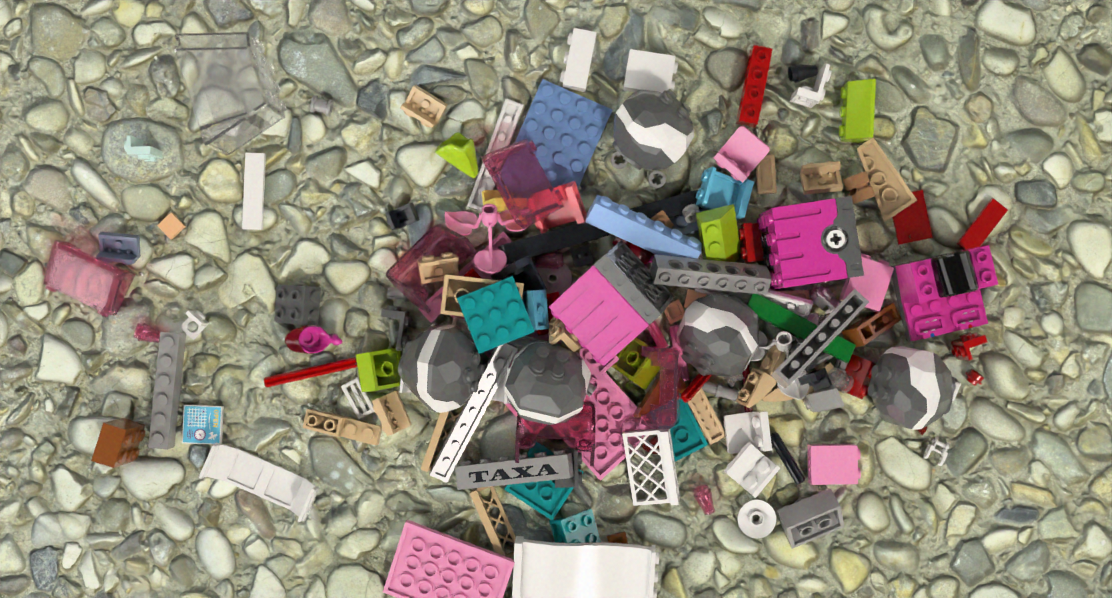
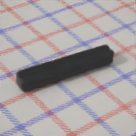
[770,432,805,484]

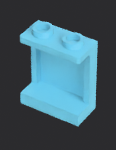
[696,166,754,221]
[523,290,549,330]

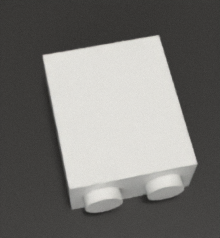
[623,49,678,93]

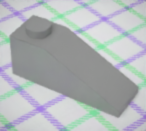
[803,386,844,412]

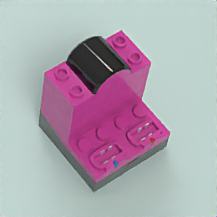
[891,245,998,341]

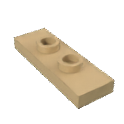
[687,388,726,445]

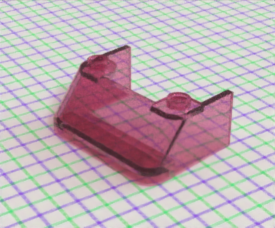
[386,224,478,313]
[515,402,595,466]

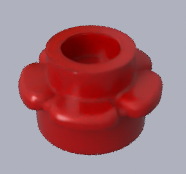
[966,369,984,386]

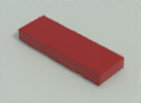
[956,198,1008,249]

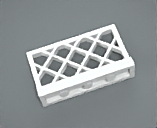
[622,425,680,506]

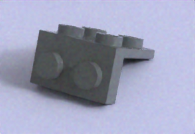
[274,285,321,325]
[381,305,412,351]

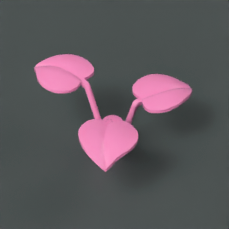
[445,204,533,274]

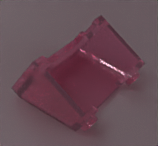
[482,138,564,229]
[43,240,136,317]
[641,346,681,429]

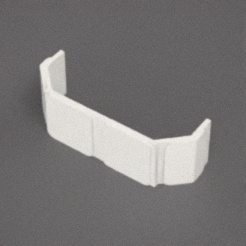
[199,442,319,522]

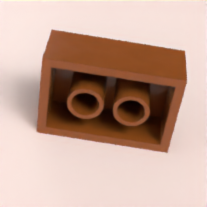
[91,418,146,468]

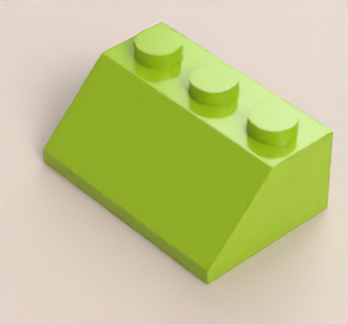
[839,79,876,143]
[696,204,741,262]

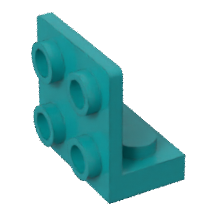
[549,509,601,543]

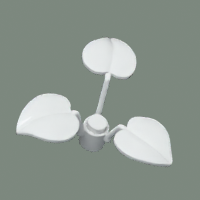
[751,313,819,400]

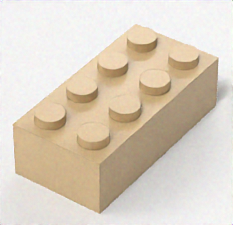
[440,274,524,317]

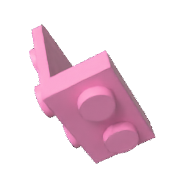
[714,126,770,183]

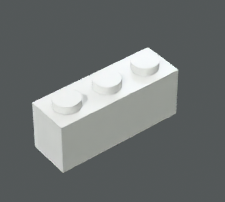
[560,28,597,92]

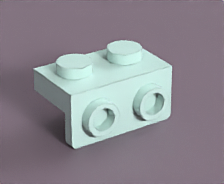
[124,135,163,162]

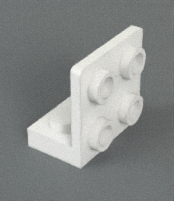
[790,63,832,108]
[723,411,772,454]
[724,442,780,498]

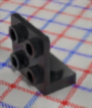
[491,255,547,292]

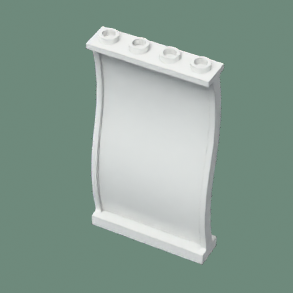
[512,536,659,598]

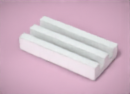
[341,377,374,420]

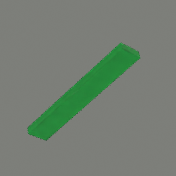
[747,293,856,363]

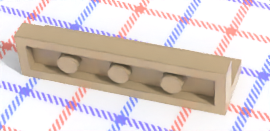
[421,402,466,472]
[470,486,516,558]

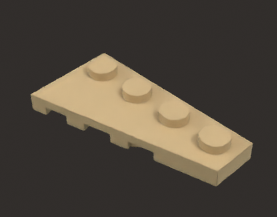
[857,138,917,222]

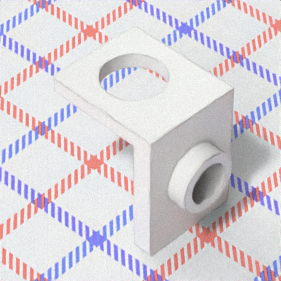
[180,310,209,340]

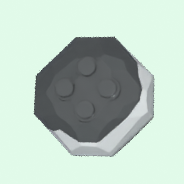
[612,89,694,170]
[676,294,759,376]
[398,325,485,413]
[504,341,591,425]
[868,346,955,430]

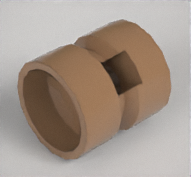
[842,171,876,204]

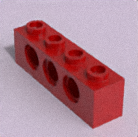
[736,45,773,127]

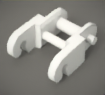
[923,437,950,466]

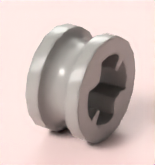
[611,151,628,169]
[648,171,666,189]
[682,204,700,223]

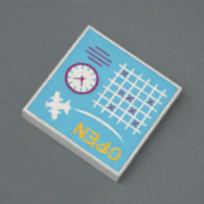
[182,404,224,444]

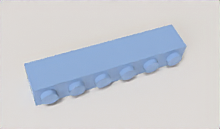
[585,195,702,259]

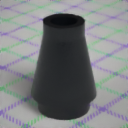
[787,64,818,83]

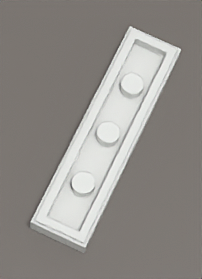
[242,153,266,230]

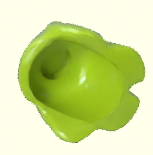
[435,132,479,178]

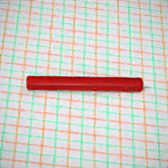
[264,357,358,387]

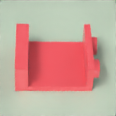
[528,181,587,234]

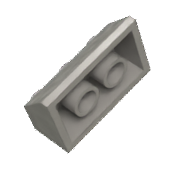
[777,489,845,549]

